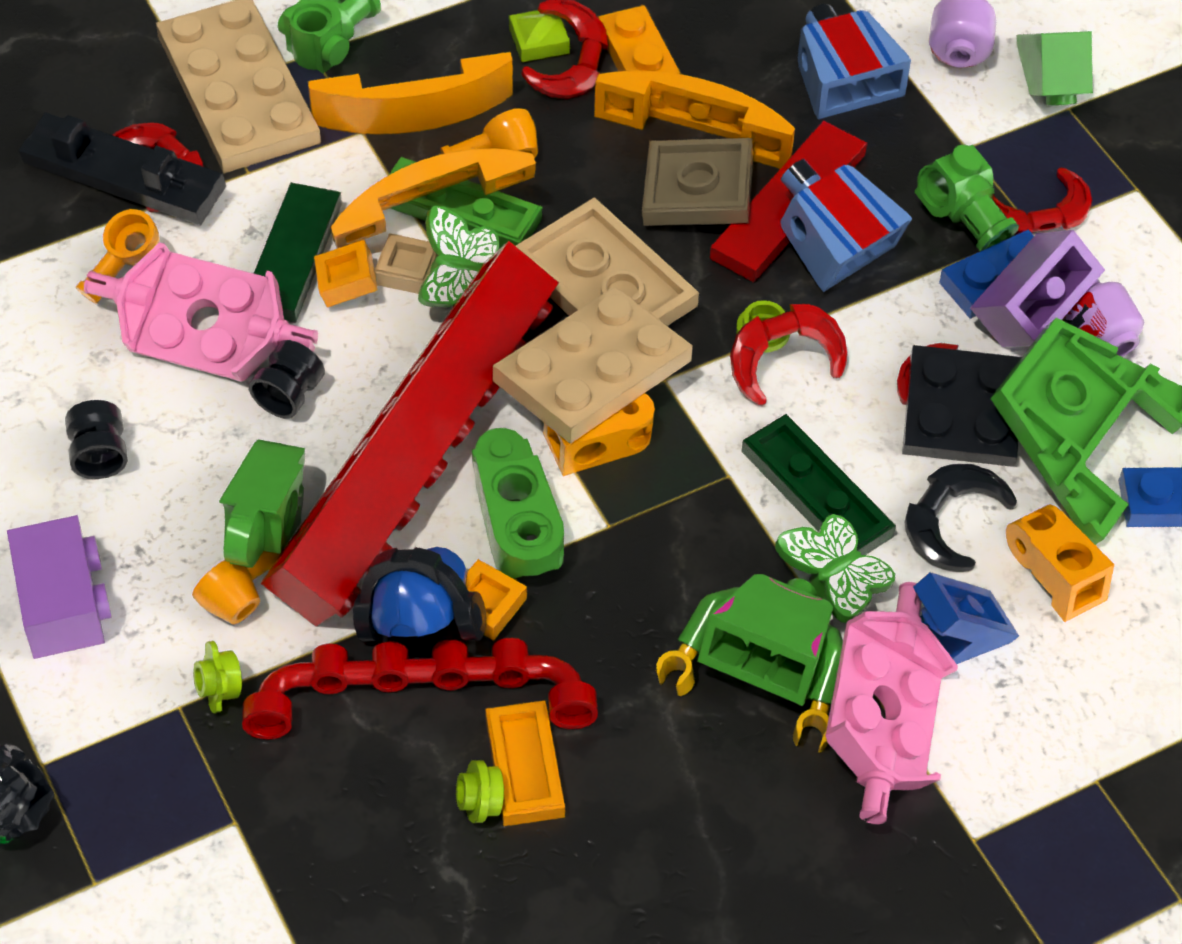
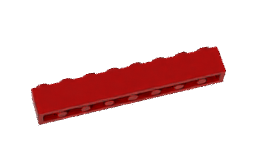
[260,241,559,626]

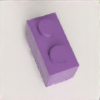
[970,230,1105,347]
[7,515,112,659]

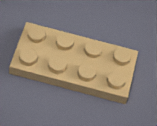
[156,0,321,173]

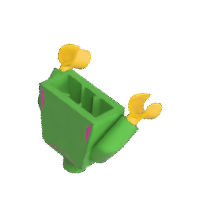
[657,574,843,753]

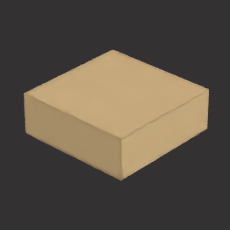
[374,233,438,294]

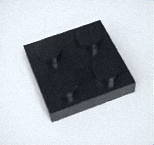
[902,345,1022,467]

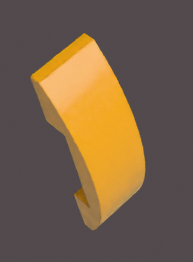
[308,52,513,134]
[594,71,795,169]
[331,148,536,249]

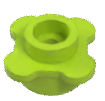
[193,641,242,713]

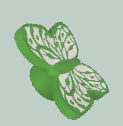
[418,205,499,308]
[775,514,895,623]

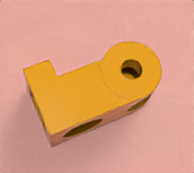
[543,393,655,476]
[1006,504,1115,622]

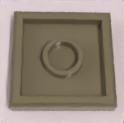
[642,138,754,226]

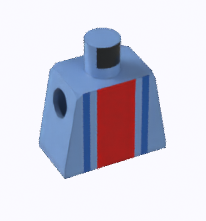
[798,4,911,119]
[781,159,912,292]

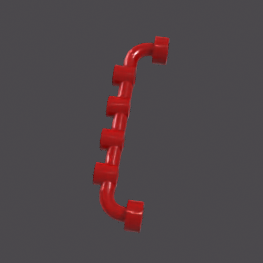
[242,638,598,739]

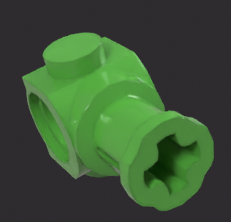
[278,0,381,74]
[915,145,1019,251]

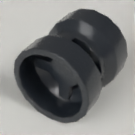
[248,340,325,419]
[65,400,128,479]

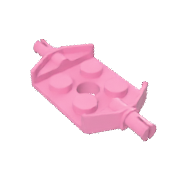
[84,242,318,382]
[825,582,958,824]

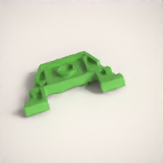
[990,318,1182,545]

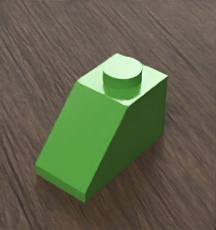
[1016,31,1093,105]

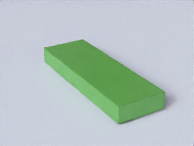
[389,157,542,248]

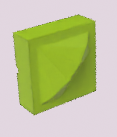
[509,10,570,62]

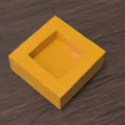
[314,240,378,308]
[466,559,527,641]

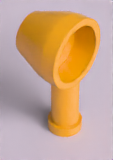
[440,108,538,159]
[75,209,160,304]
[192,541,290,624]

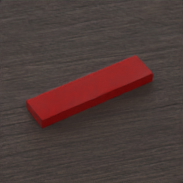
[710,121,867,282]

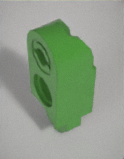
[472,428,564,579]
[219,439,305,568]

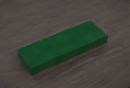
[253,182,342,323]
[741,414,896,555]

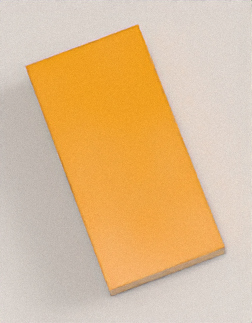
[485,701,565,826]

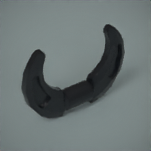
[904,464,1017,571]

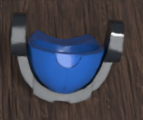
[353,547,486,642]

